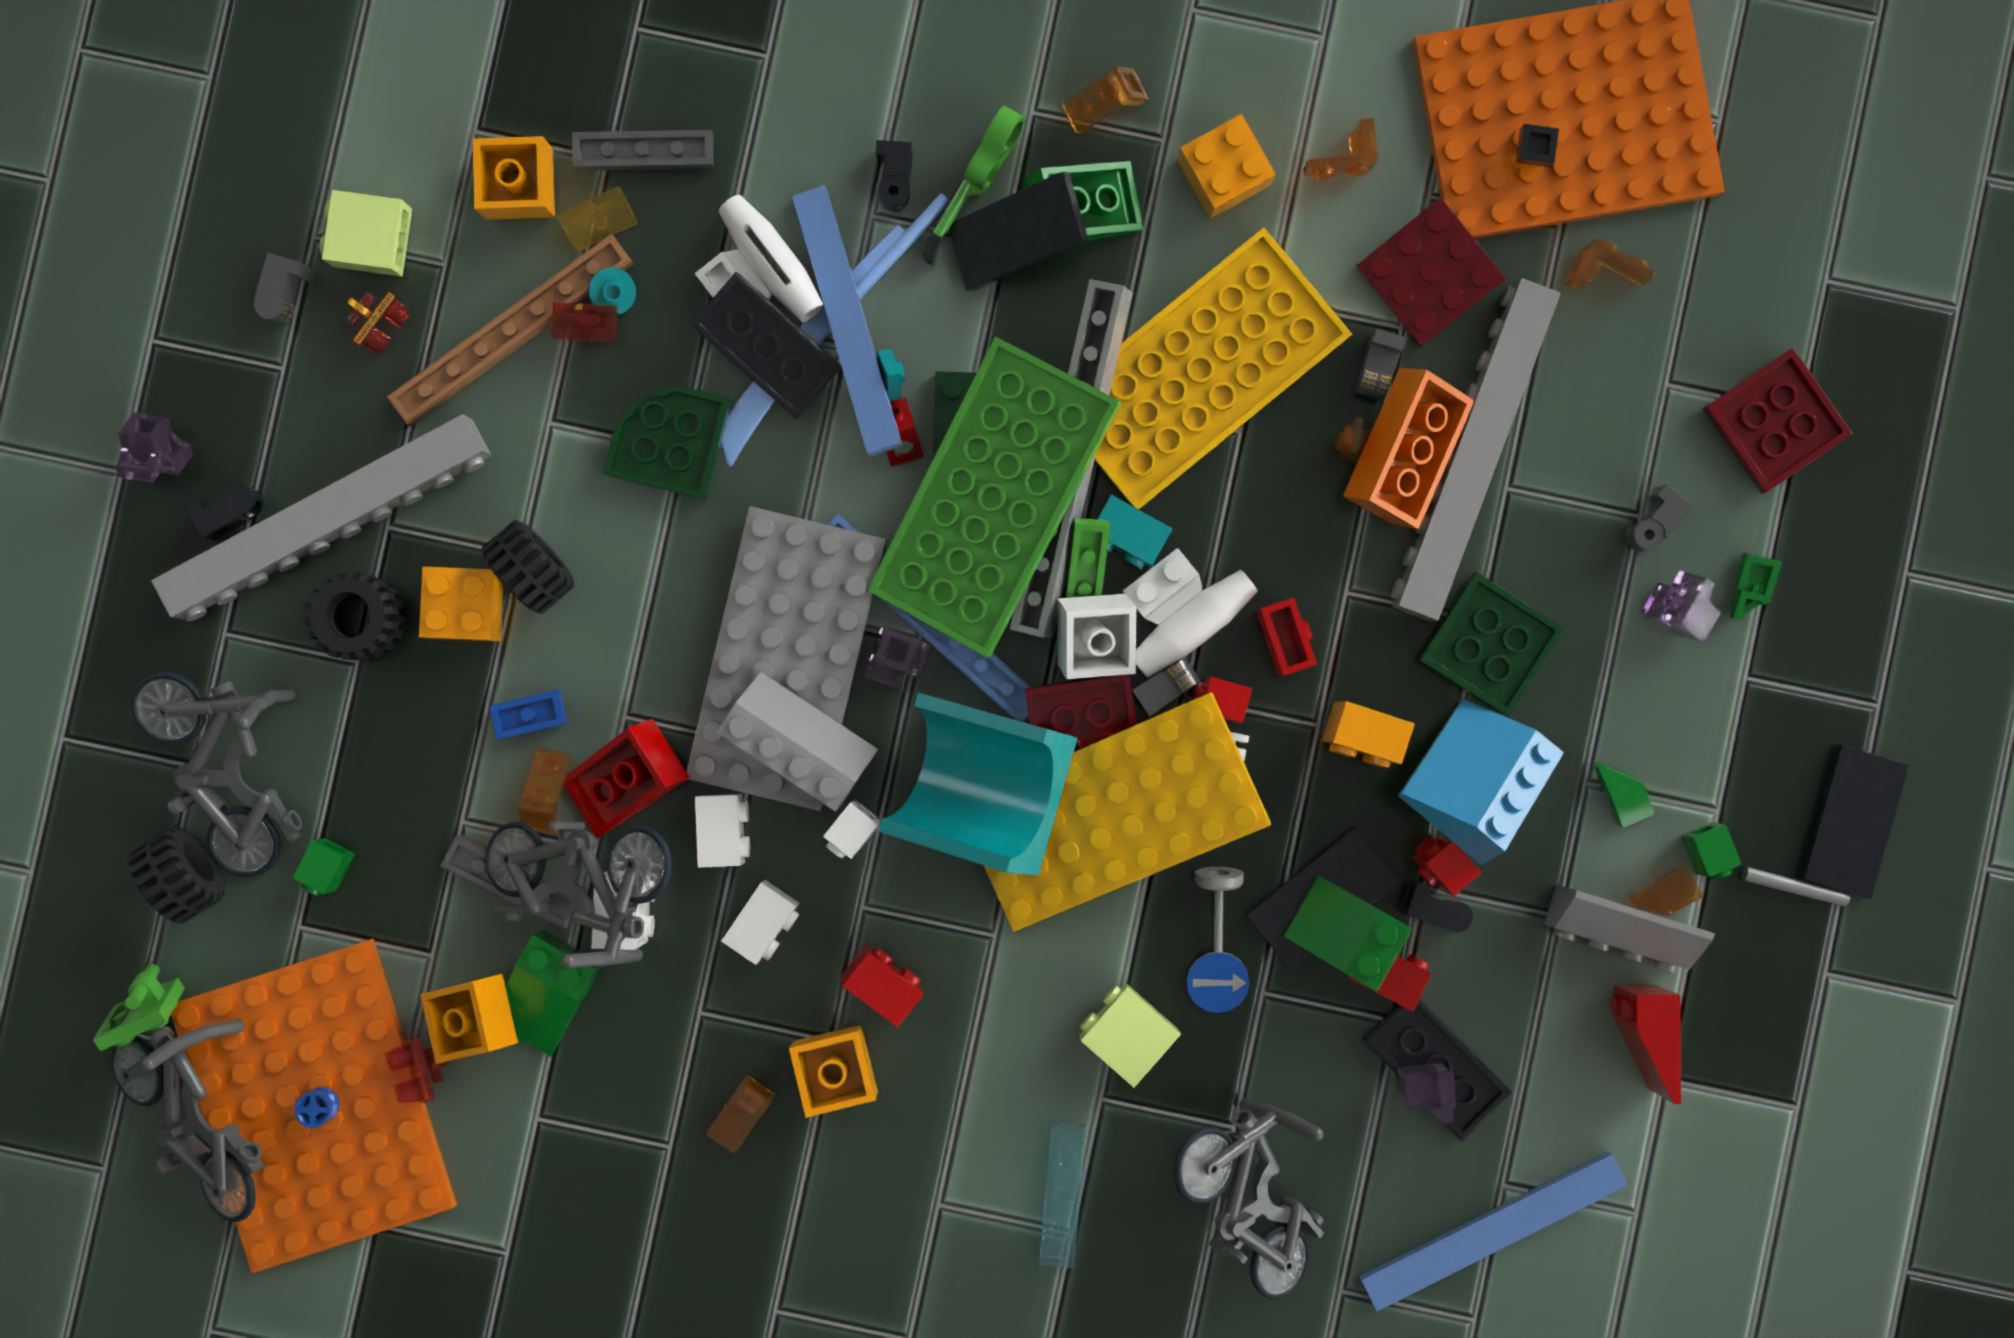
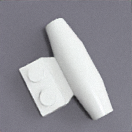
[695,195,824,322]
[1123,548,1258,678]

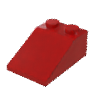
[561,719,690,839]
[1609,985,1681,1104]

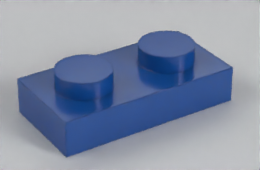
[489,689,568,740]

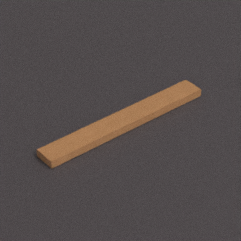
[387,234,634,427]

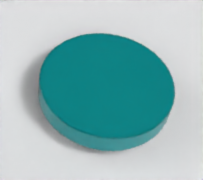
[589,267,636,315]

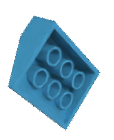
[1398,699,1564,865]

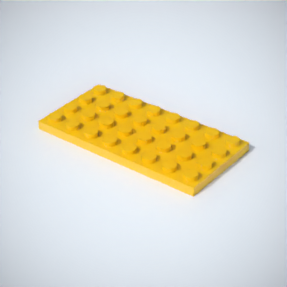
[1094,227,1352,510]
[984,692,1271,932]

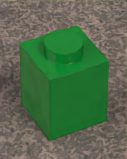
[1681,823,1741,880]
[293,838,355,896]

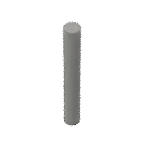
[1742,867,1850,907]

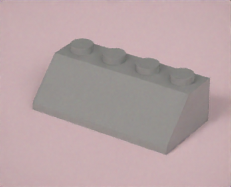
[716,672,879,812]
[1544,884,1715,973]

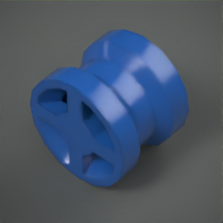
[294,1087,340,1128]

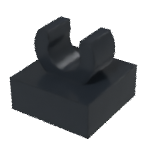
[1516,124,1559,167]

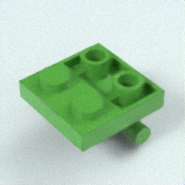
[93,964,185,1051]

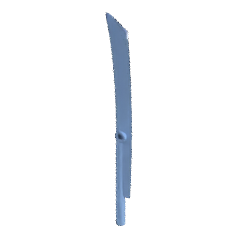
[720,193,949,467]

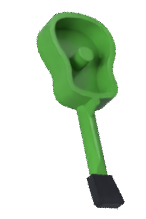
[924,105,1025,267]

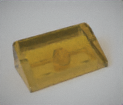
[556,186,639,252]

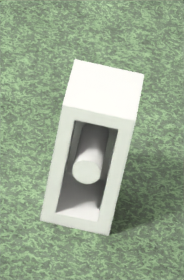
[695,794,750,868]
[823,800,881,859]
[721,880,800,965]

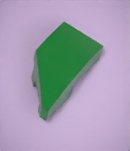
[1730,552,1782,620]
[1593,762,1654,828]

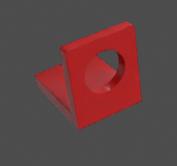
[886,397,924,466]

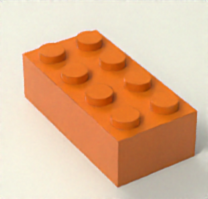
[1343,368,1474,529]

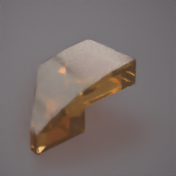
[1628,864,1704,915]

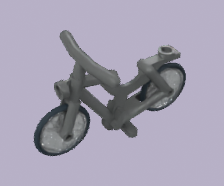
[131,672,302,877]
[485,822,672,969]
[111,1019,264,1222]
[1173,1098,1324,1299]

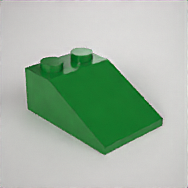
[1021,161,1144,242]
[1284,875,1413,991]
[505,930,602,1057]

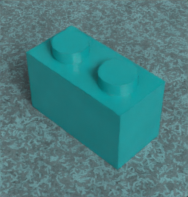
[1097,495,1172,570]

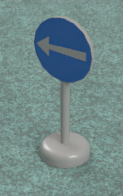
[1186,867,1250,1013]

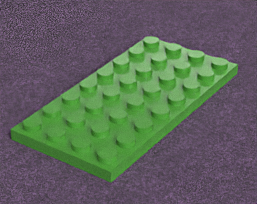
[868,336,1122,657]

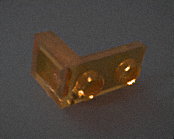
[1063,66,1149,133]
[1303,118,1378,180]
[1565,239,1656,290]
[1335,418,1372,465]
[517,749,571,834]
[707,1075,775,1153]

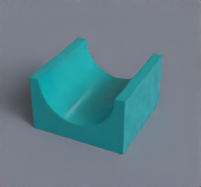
[878,692,1077,875]

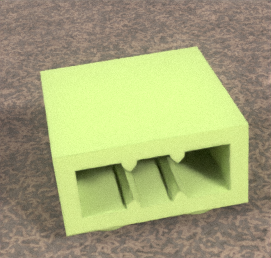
[319,190,412,277]
[1079,982,1181,1088]

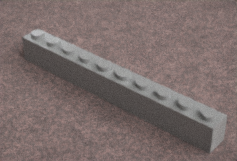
[1391,278,1561,622]
[1010,279,1133,638]
[151,414,492,621]

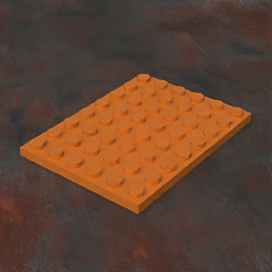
[1412,0,1725,238]
[171,938,457,1274]

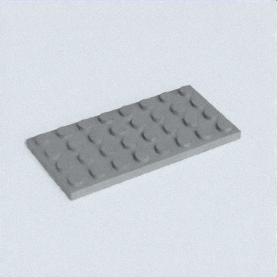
[686,506,887,811]

